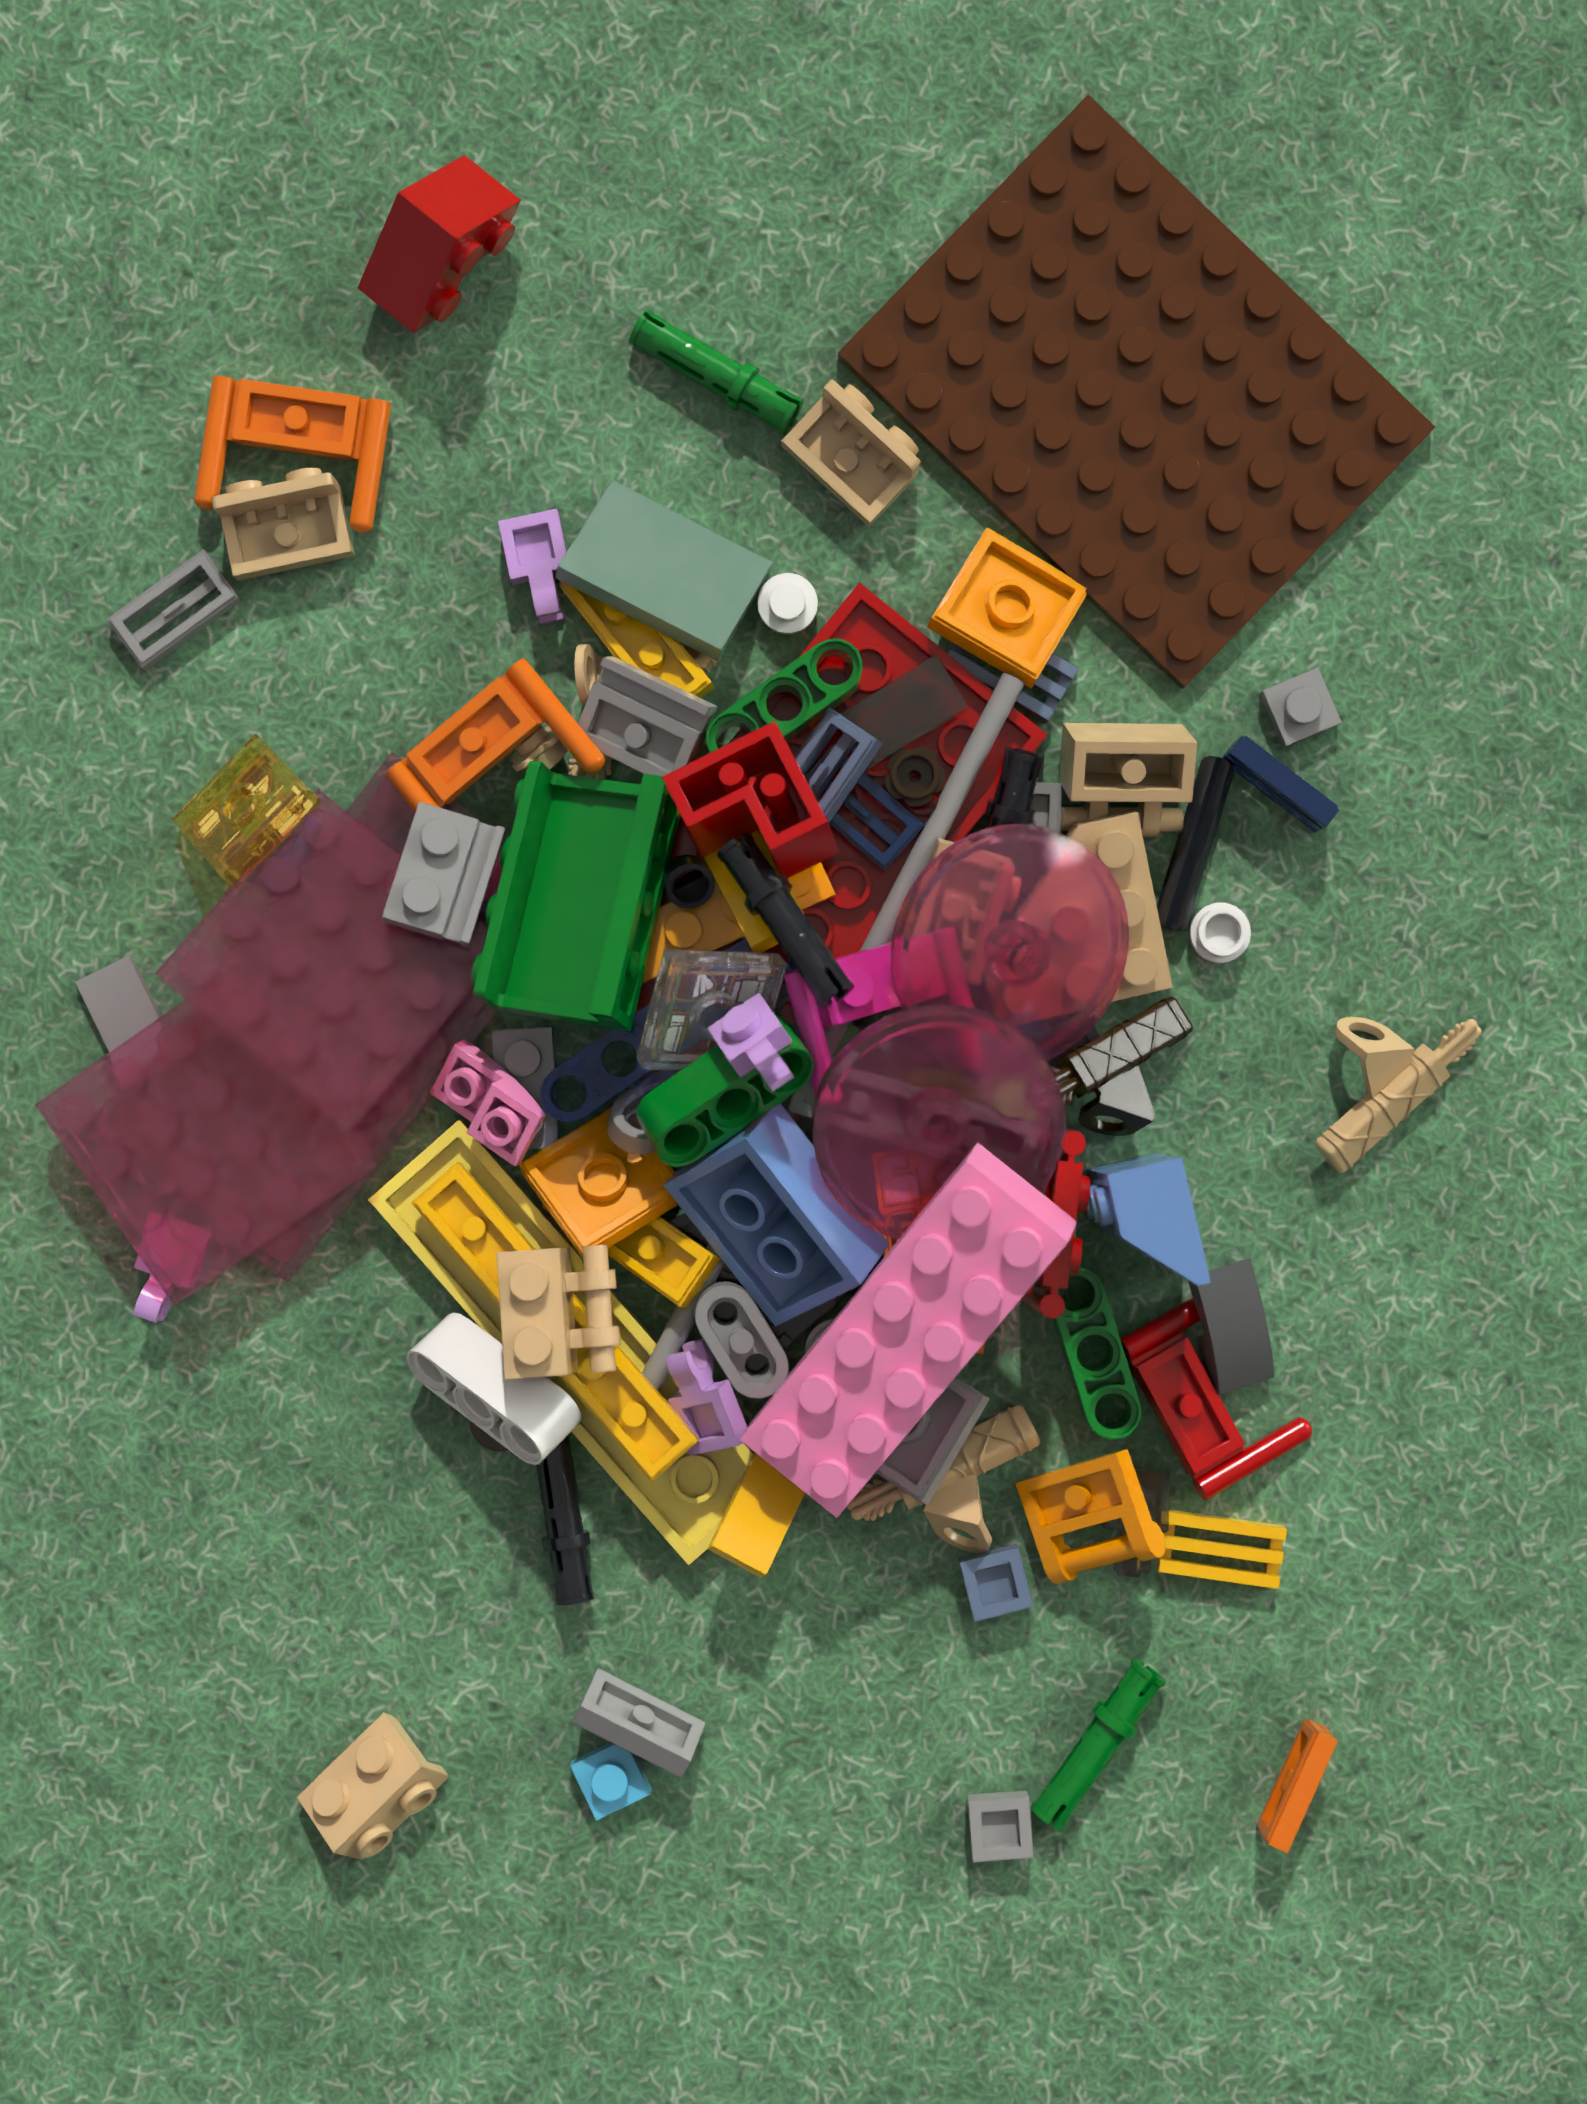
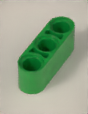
[706,639,862,753]
[636,1015,814,1167]
[1052,1265,1141,1440]

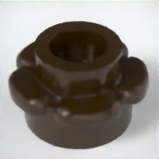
[885,746,945,807]

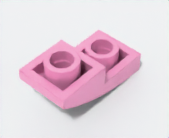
[430,1039,546,1167]

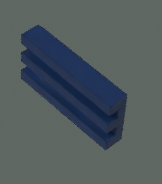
[1222,736,1339,833]
[805,745,924,872]

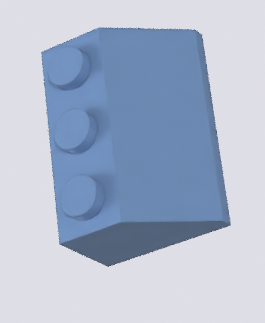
[663,1104,890,1327]
[1085,1153,1211,1286]

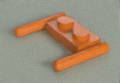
[194,376,392,533]
[385,658,605,813]

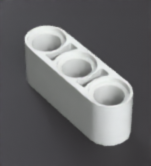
[406,1312,582,1465]

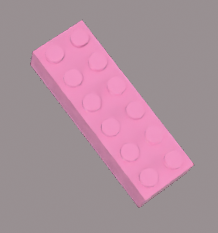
[739,1142,1077,1518]

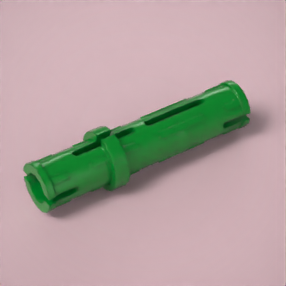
[629,309,804,434]
[1030,1658,1166,1831]

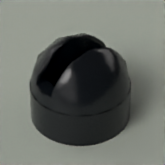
[663,854,715,909]

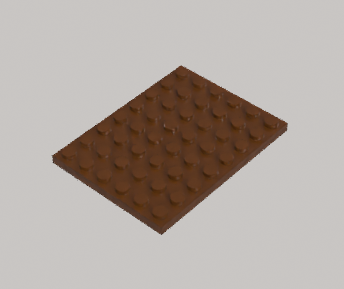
[837,94,1435,689]

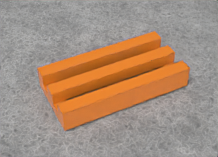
[1257,1718,1338,1853]

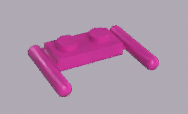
[783,925,984,1104]

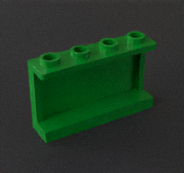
[471,761,681,1032]

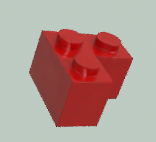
[357,155,521,333]
[662,721,839,879]

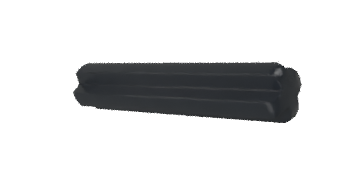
[1157,756,1235,932]

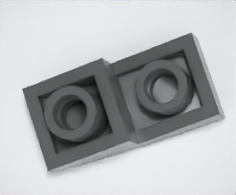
[1188,1259,1275,1395]

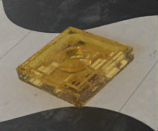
[172,734,322,890]

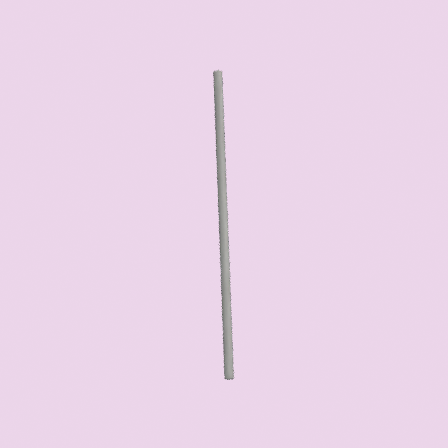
[642,673,1024,1392]

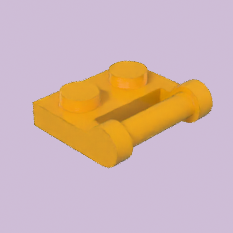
[1015,1449,1165,1584]

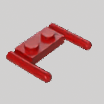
[1021,1128,1090,1319]
[1120,1297,1312,1501]

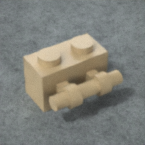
[1059,723,1197,838]
[497,1245,620,1380]

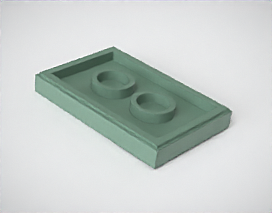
[555,480,773,661]

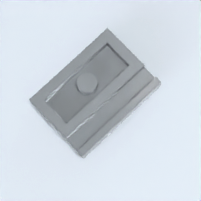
[578,656,718,776]
[382,801,505,948]

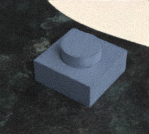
[958,1544,1033,1622]

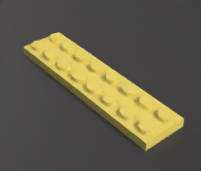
[368,1119,754,1565]

